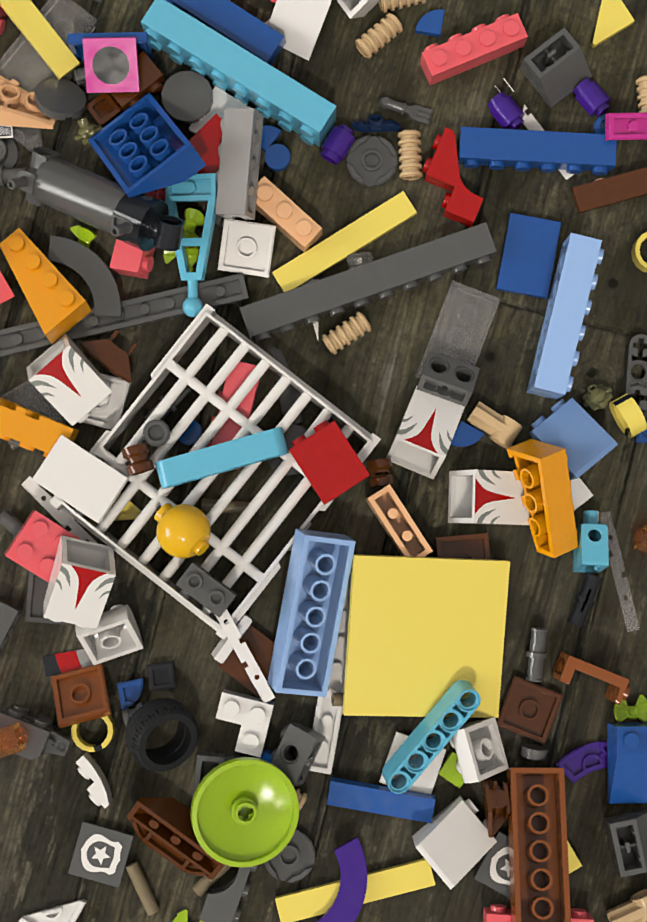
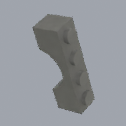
[199,866,257,922]

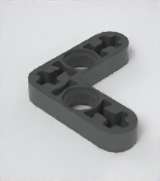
[623,334,647,411]

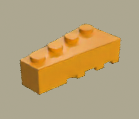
[0,228,92,344]
[0,397,79,457]
[507,439,578,558]

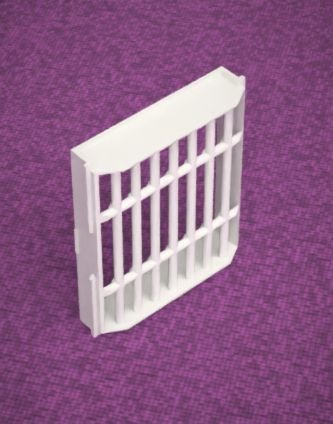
[49,304,381,640]

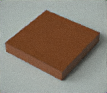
[51,663,112,728]

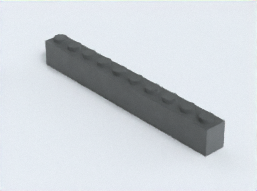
[240,222,497,342]

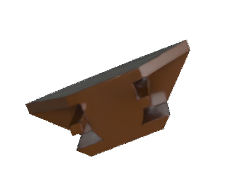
[80,329,138,383]
[481,778,511,838]

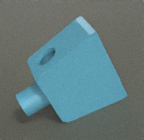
[573,510,609,573]

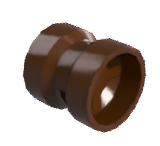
[121,443,155,476]
[365,458,394,488]

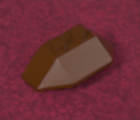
[126,797,225,880]

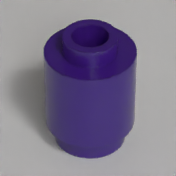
[573,78,611,117]
[487,92,525,130]
[320,124,355,165]

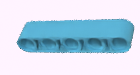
[155,427,289,489]
[382,680,481,794]

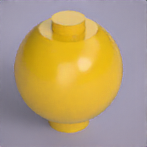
[154,503,211,558]

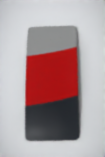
[43,649,93,677]

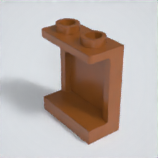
[551,651,630,705]

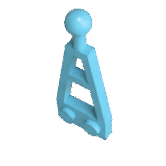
[165,173,218,317]

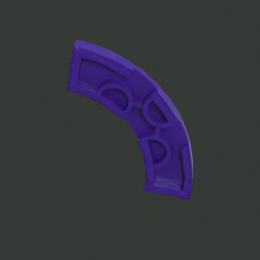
[554,740,607,784]
[314,836,367,922]

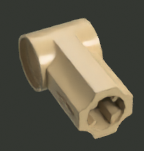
[467,401,523,449]
[605,889,647,922]

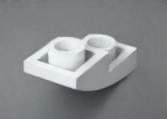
[76,752,113,808]

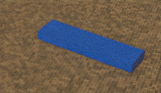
[327,777,436,823]

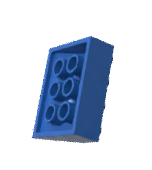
[88,92,206,198]
[607,722,647,804]

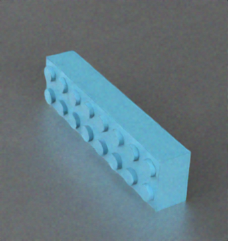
[141,0,337,147]

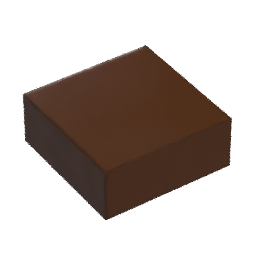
[85,93,122,128]

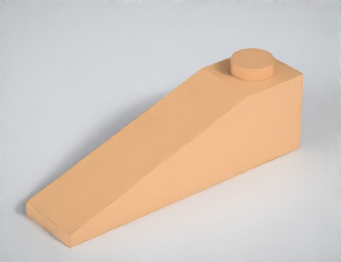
[0,75,56,129]

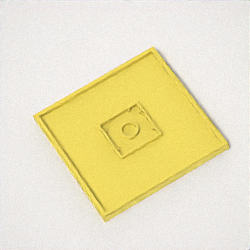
[342,554,510,718]

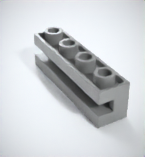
[215,108,264,220]

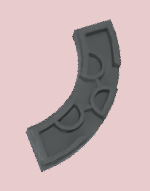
[48,235,122,319]

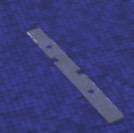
[599,511,640,632]

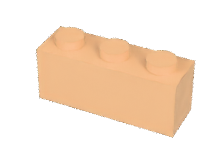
[256,176,322,252]
[366,484,433,557]

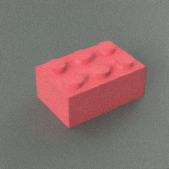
[4,509,82,583]

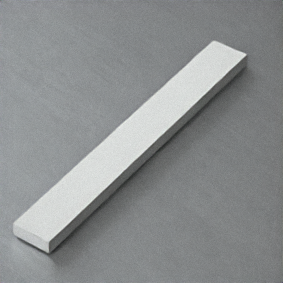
[310,564,352,775]

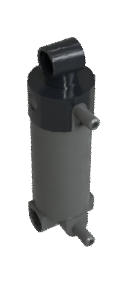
[7,147,185,251]

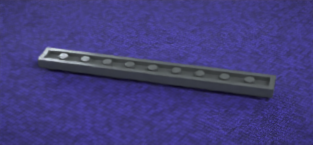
[0,273,249,358]

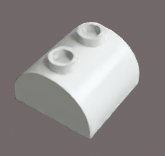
[75,605,144,665]
[450,717,509,783]

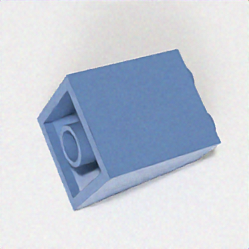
[528,398,618,480]

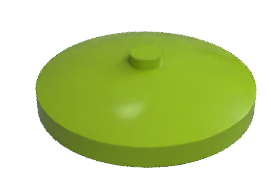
[190,757,299,868]

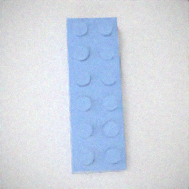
[526,233,604,400]
[267,528,356,697]

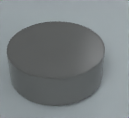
[143,420,171,447]
[520,743,548,761]

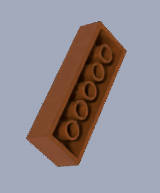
[506,768,571,922]

